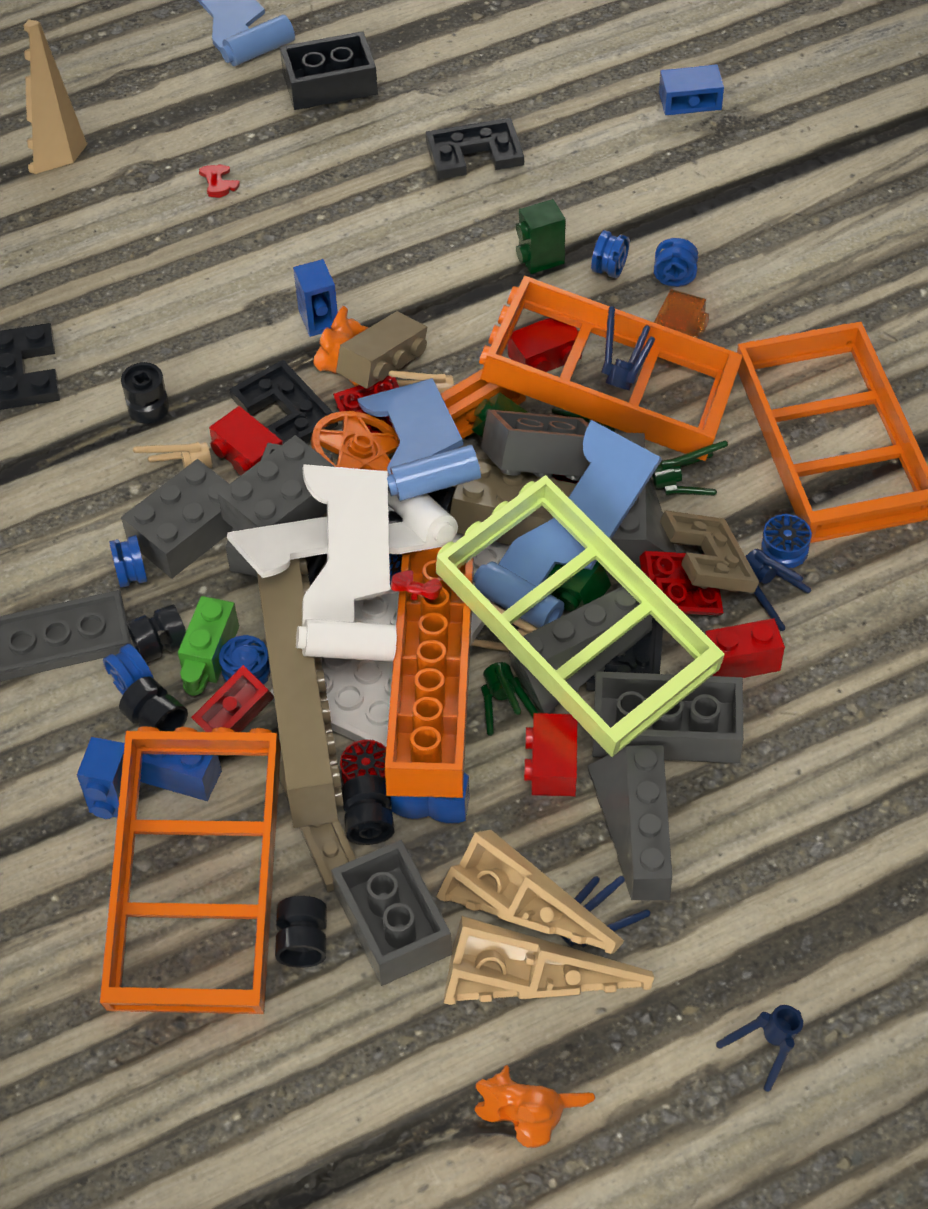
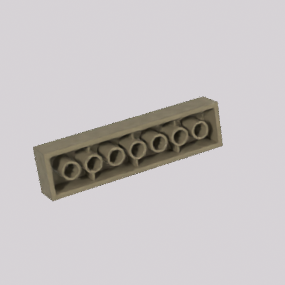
[257,557,344,828]

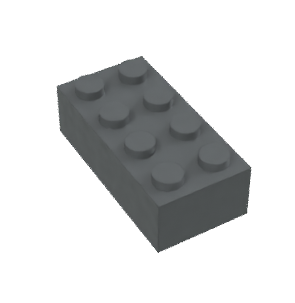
[592,671,744,763]

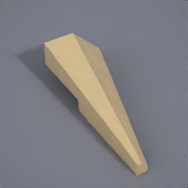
[24,19,87,174]
[436,830,624,954]
[444,916,654,1005]

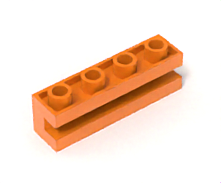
[441,369,526,439]

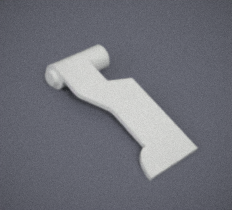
[296,464,397,662]
[227,493,458,578]

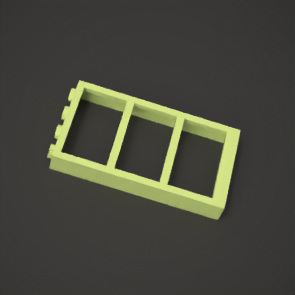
[436,475,725,757]

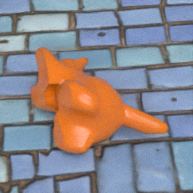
[313,306,368,386]
[475,1065,595,1148]

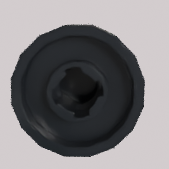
[121,362,169,424]
[126,604,186,663]
[119,676,188,731]
[341,775,395,845]
[275,896,327,968]

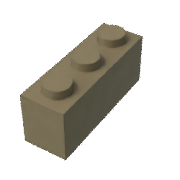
[336,311,427,389]

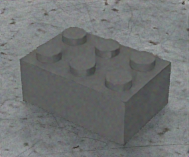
[481,409,590,481]
[218,435,335,531]
[121,459,233,578]
[331,839,453,986]

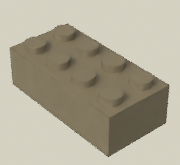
[450,461,577,545]

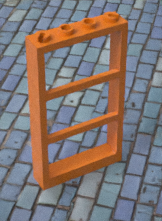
[479,275,743,461]
[737,322,928,543]
[100,726,281,1014]

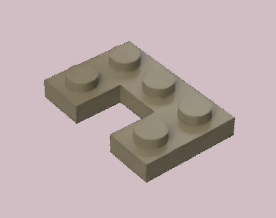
[660,510,759,593]

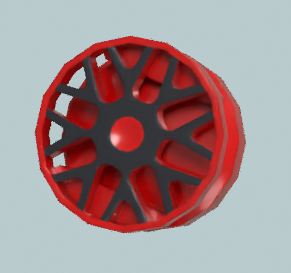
[340,739,386,784]

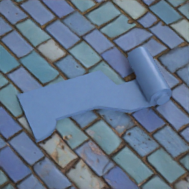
[197,0,295,66]
[358,378,481,501]
[473,420,662,628]

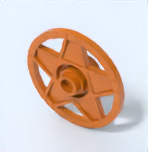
[311,411,400,471]

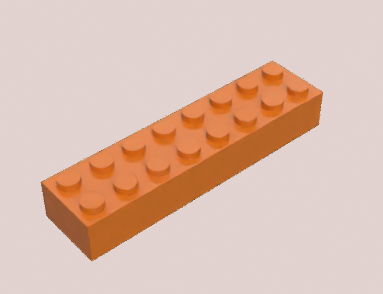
[385,547,474,798]

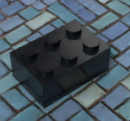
[280,31,378,110]

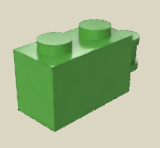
[178,596,239,696]

